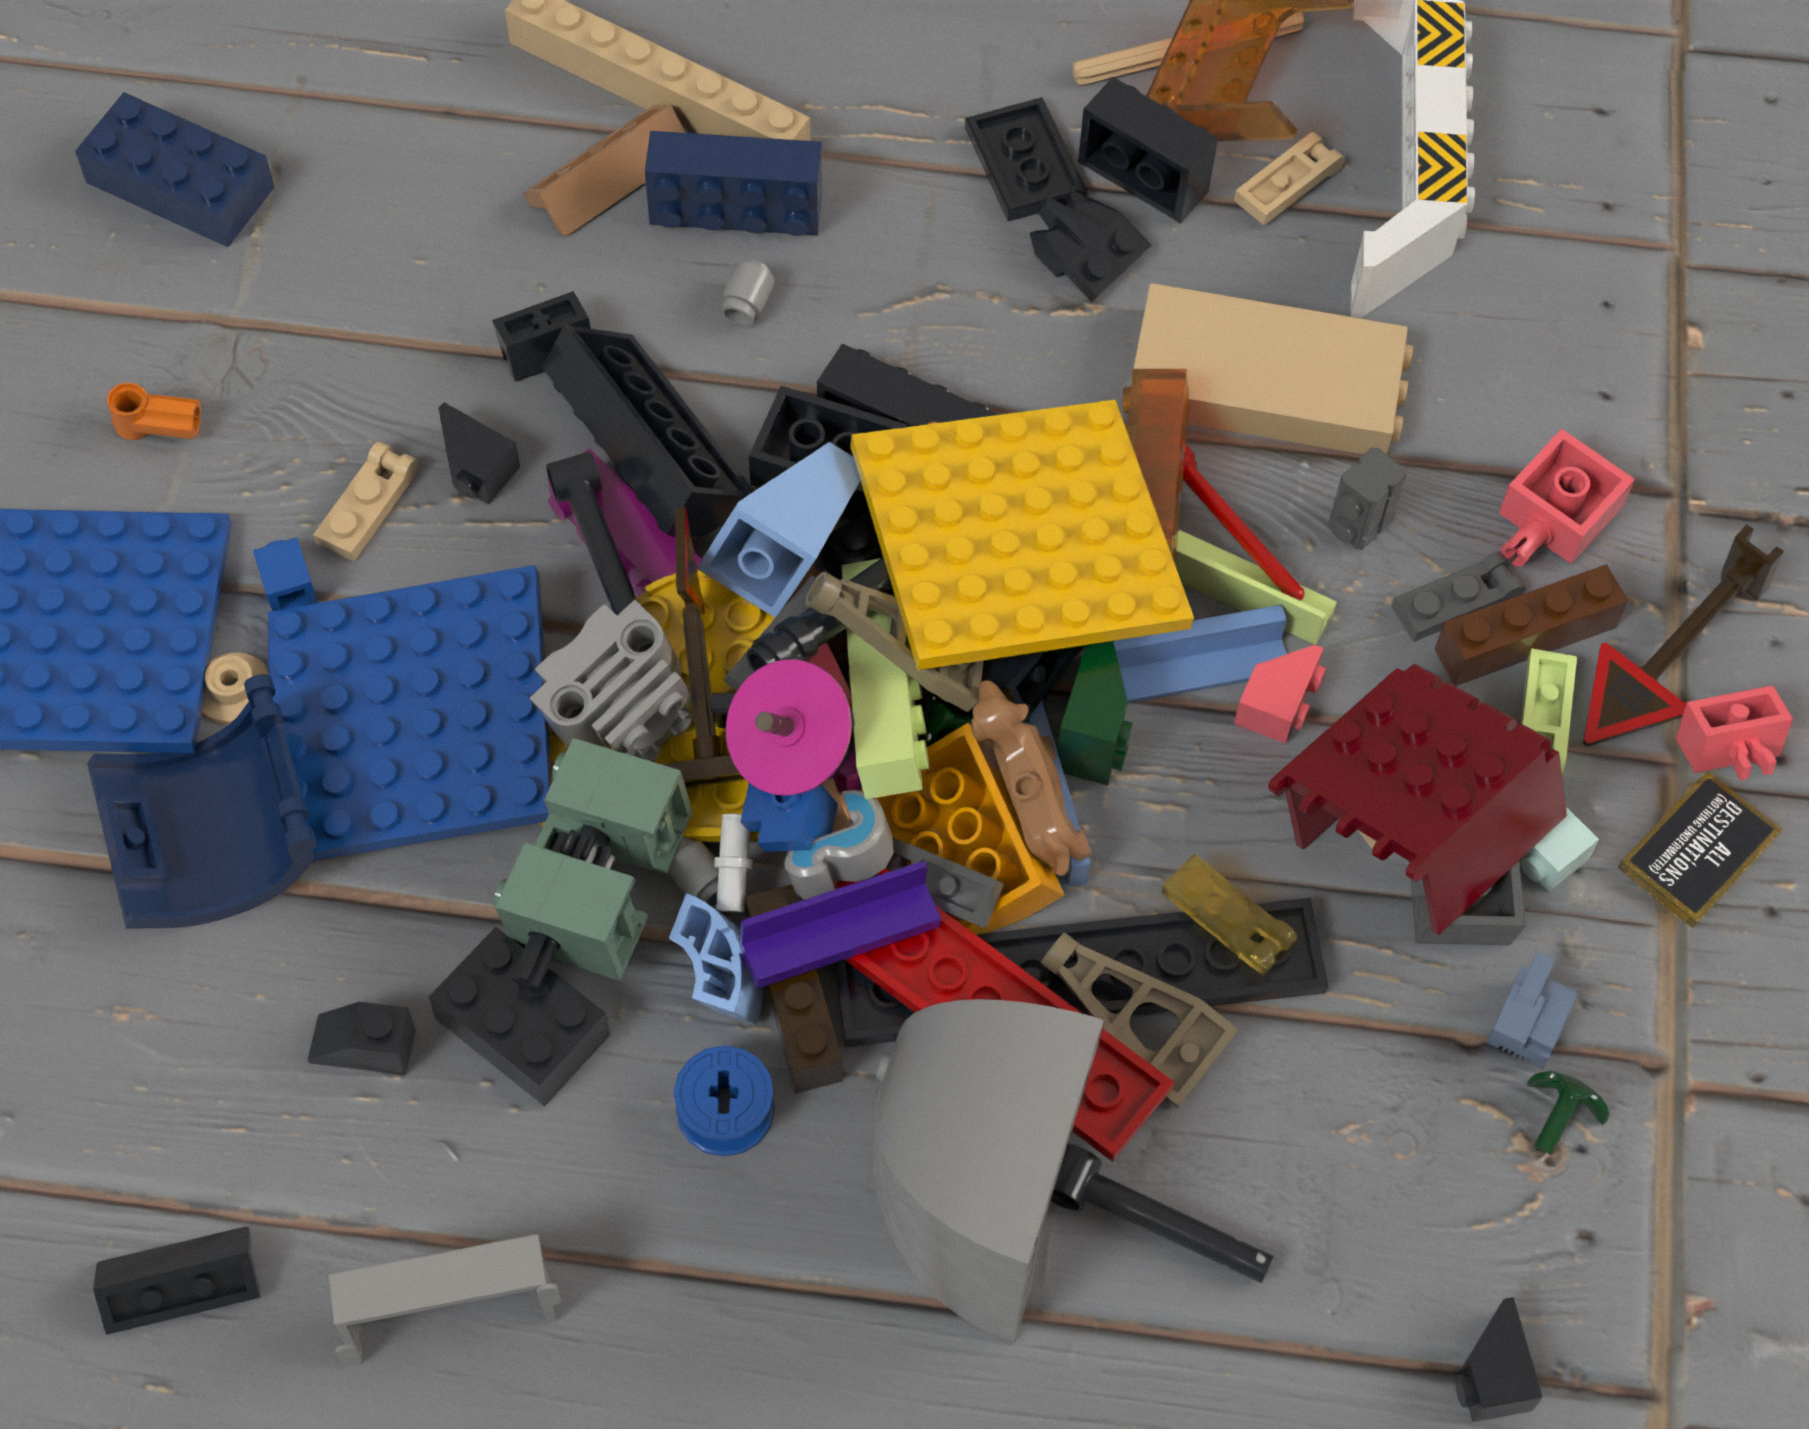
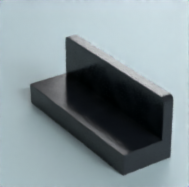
[93,1227,260,1335]

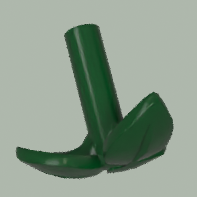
[921,693,974,748]
[1527,1071,1609,1156]

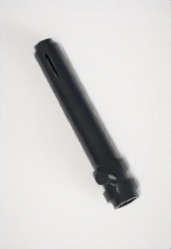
[746,557,894,672]

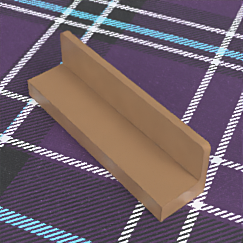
[523,105,686,236]

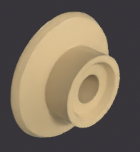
[201,652,269,725]

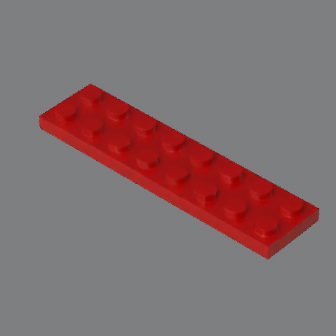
[834,868,1174,1162]

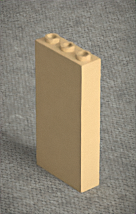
[1126,283,1413,454]

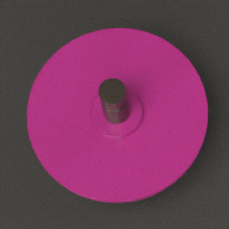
[726,660,855,796]

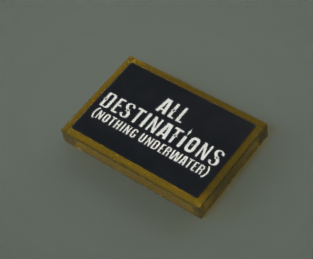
[1618,771,1782,928]

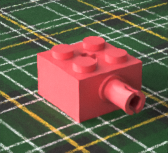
[1499,429,1635,567]

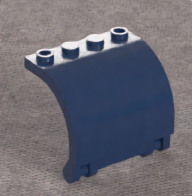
[87,674,317,929]

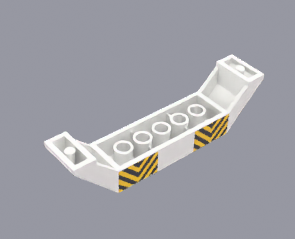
[1351,0,1475,318]

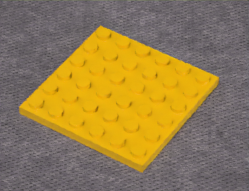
[850,400,1194,670]

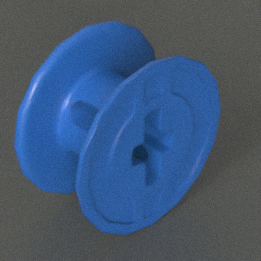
[674,1045,775,1157]

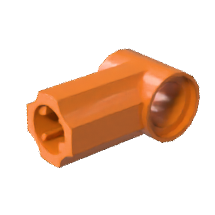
[107,383,201,440]

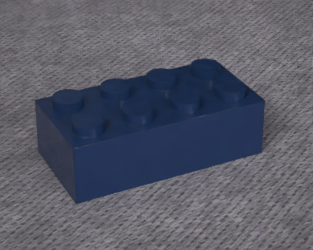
[75,92,275,247]
[645,131,822,236]

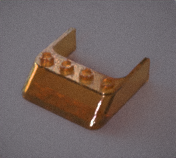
[1146,0,1355,141]

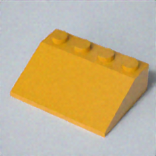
[859,722,1065,934]

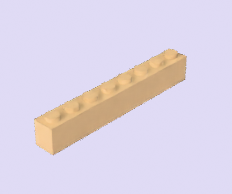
[505,0,810,141]

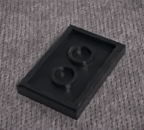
[964,97,1087,222]

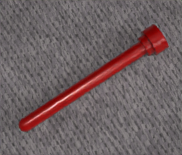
[1156,440,1305,601]

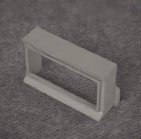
[328,1234,561,1367]

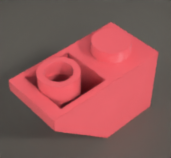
[1234,645,1326,744]

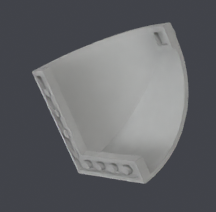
[873,999,1104,1343]

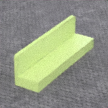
[1166,528,1337,645]

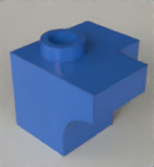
[741,783,838,852]

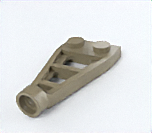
[805,572,984,712]
[1040,932,1239,1108]

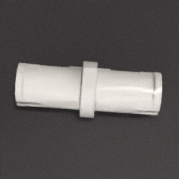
[714,814,753,914]

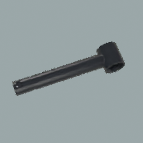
[546,451,640,616]
[1050,1144,1274,1284]

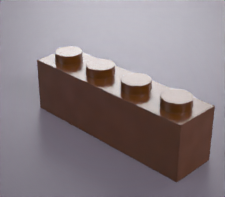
[1434,564,1628,686]

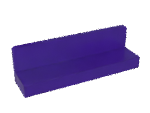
[739,861,941,989]

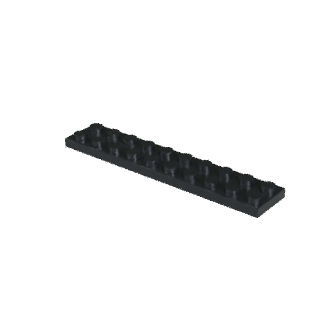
[835,898,1329,1047]

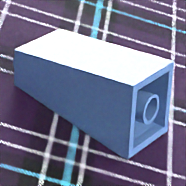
[697,442,860,618]

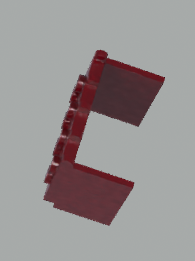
[1268,664,1567,935]

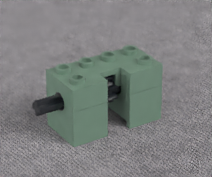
[494,738,693,990]

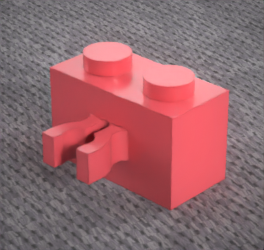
[1676,685,1793,780]

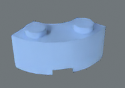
[669,893,764,1026]

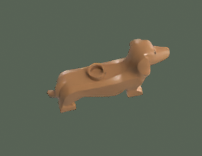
[971,680,1093,876]

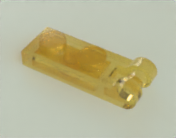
[1161,853,1297,974]

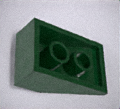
[1057,641,1133,786]

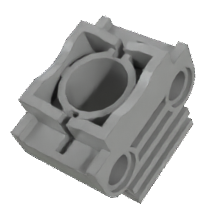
[529,600,694,762]

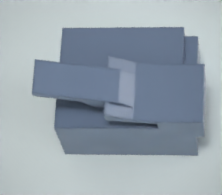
[1486,952,1578,1069]

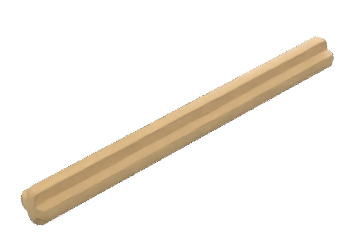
[1072,7,1304,86]

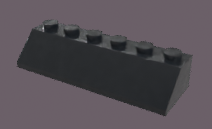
[542,325,754,538]

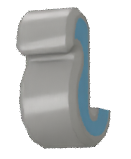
[785,789,893,900]

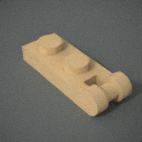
[1234,132,1346,225]
[313,441,419,562]

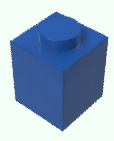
[253,537,318,611]

